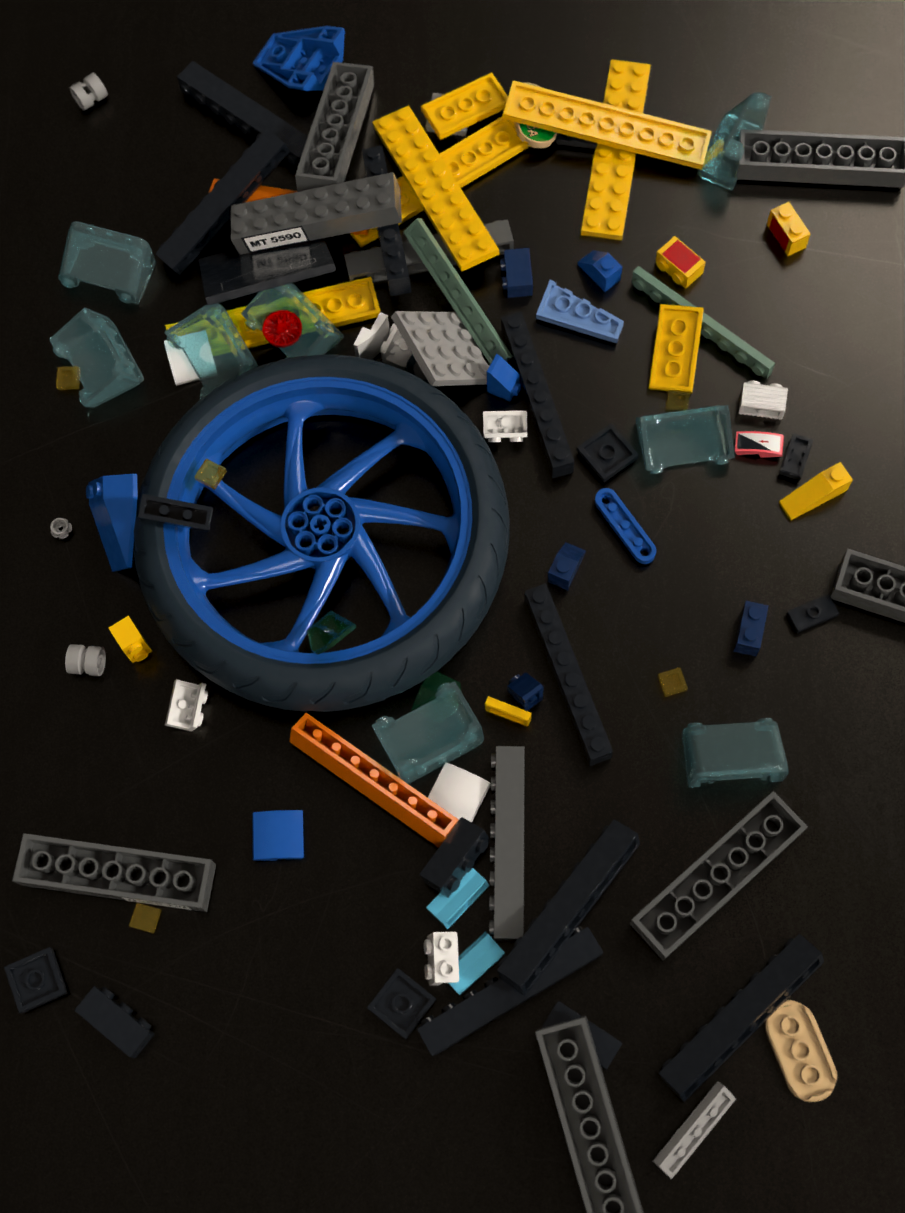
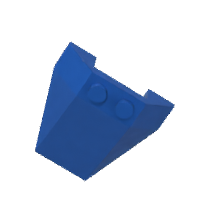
[253,26,345,91]
[86,474,138,572]

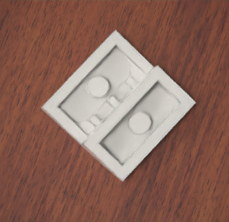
[353,312,390,360]
[164,330,218,386]
[428,762,491,822]

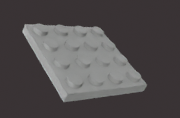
[391,311,489,386]

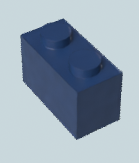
[500,248,533,298]
[733,601,769,657]

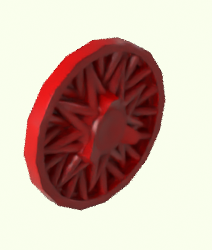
[262,310,303,348]

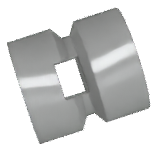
[69,73,108,111]
[65,644,106,676]

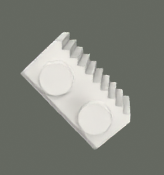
[739,381,788,420]

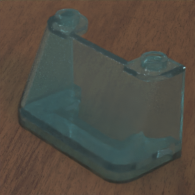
[698,92,772,191]
[59,221,156,304]
[241,283,344,359]
[165,303,259,399]
[49,307,144,408]
[635,405,735,474]
[371,681,484,784]
[682,718,789,788]

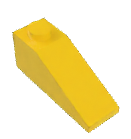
[779,462,853,520]

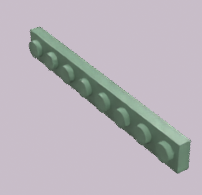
[403,218,513,365]
[631,266,775,379]

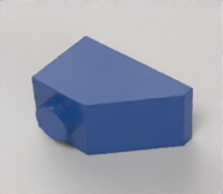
[577,250,622,292]
[487,354,522,402]

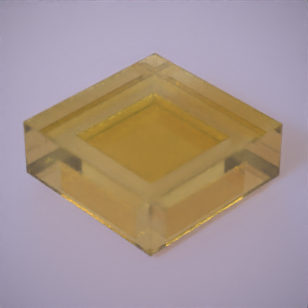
[56,366,81,390]
[666,390,690,414]
[194,459,227,490]
[658,667,688,697]
[129,903,161,934]

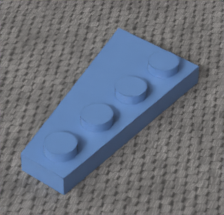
[536,279,624,343]

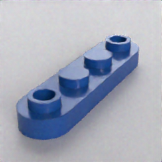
[595,488,656,564]

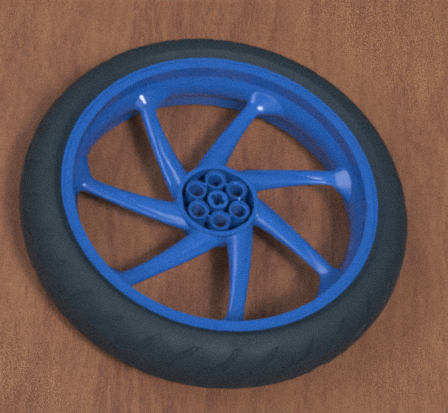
[133,355,510,712]

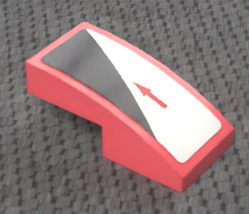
[735,431,784,458]

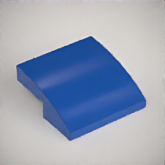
[252,810,304,861]

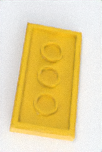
[421,72,508,140]
[649,304,704,393]

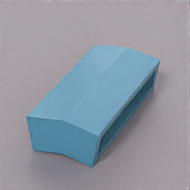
[426,868,490,929]
[449,932,505,996]

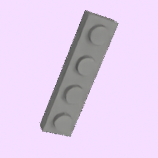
[653,1081,736,1179]

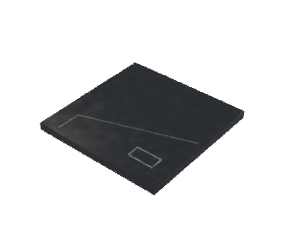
[199,238,336,305]

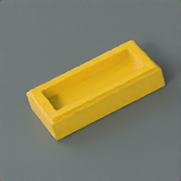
[485,696,532,726]

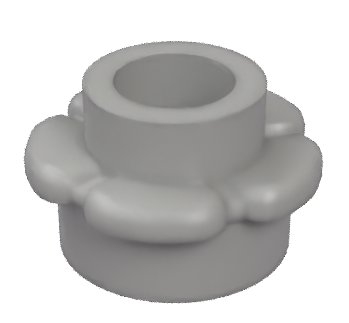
[50,518,72,539]

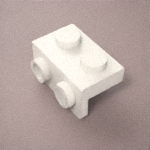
[380,323,413,371]
[483,411,527,442]
[165,679,208,732]
[424,932,459,986]

